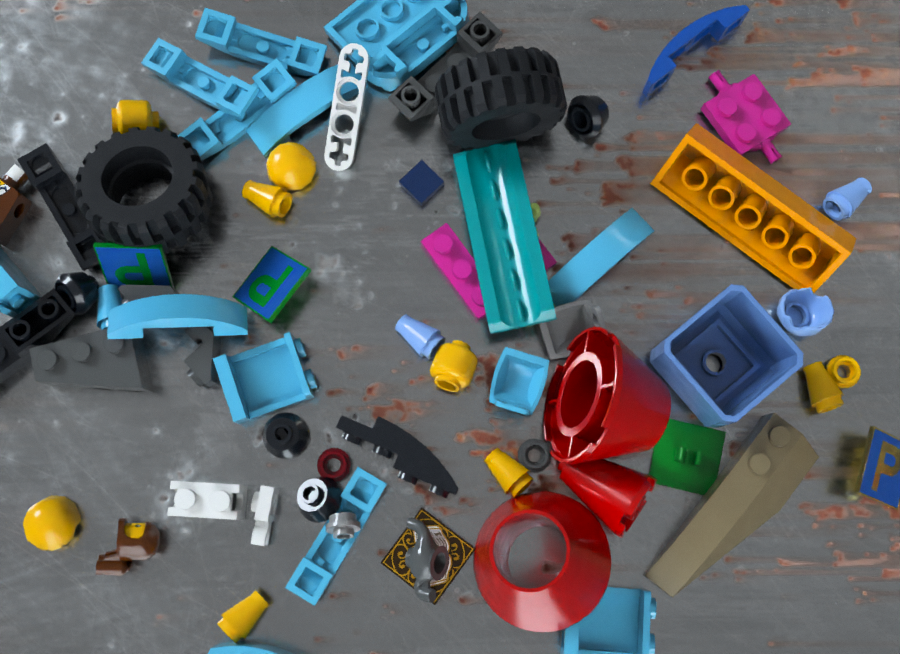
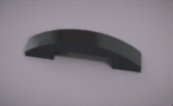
[17,143,104,271]

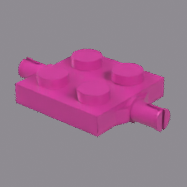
[700,70,791,165]

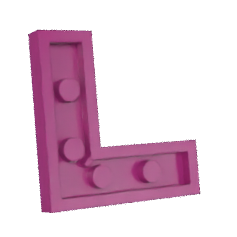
[420,223,557,321]

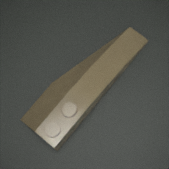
[644,413,819,598]

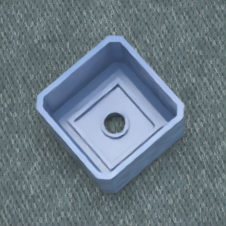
[650,284,804,428]

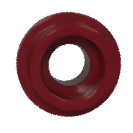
[317,448,351,482]

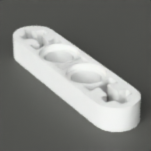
[324,43,370,171]

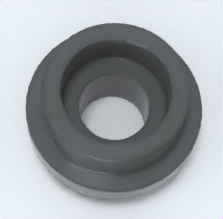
[518,439,552,473]

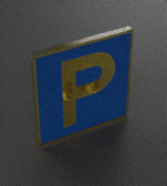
[854,426,900,510]

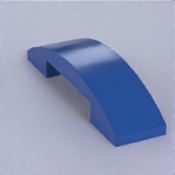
[642,5,750,97]

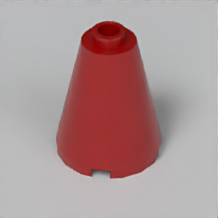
[557,459,657,538]

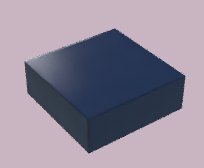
[399,160,444,206]

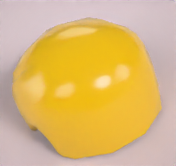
[266,142,316,191]
[23,495,81,551]

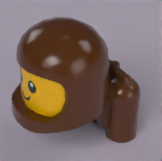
[96,518,160,576]

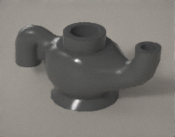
[405,517,449,603]

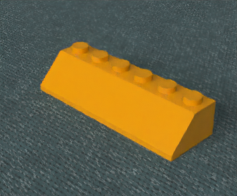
[650,123,857,293]

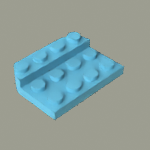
[324,0,470,91]

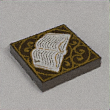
[381,507,476,605]

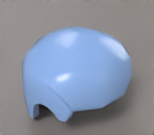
[777,287,834,336]

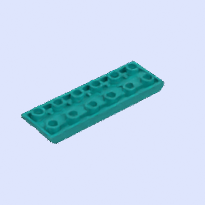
[453,139,557,334]

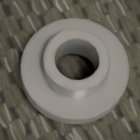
[326,512,361,539]

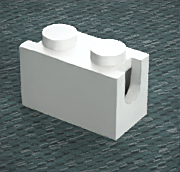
[167,481,248,520]

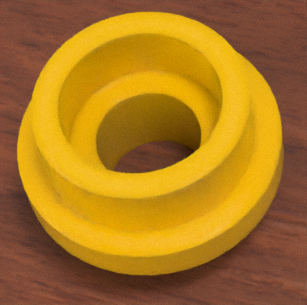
[826,355,861,388]

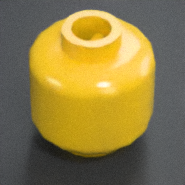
[111,100,159,134]
[430,340,478,392]

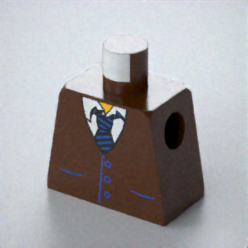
[0,164,32,247]

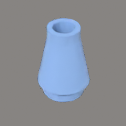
[823,177,872,220]
[395,314,445,359]

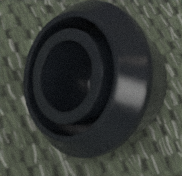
[567,95,609,138]
[55,272,99,315]
[263,412,308,458]
[297,477,342,523]

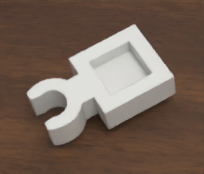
[251,485,280,546]

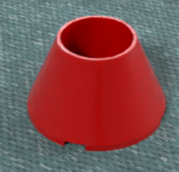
[543,327,671,464]
[473,491,612,633]

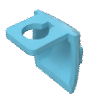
[489,347,549,416]

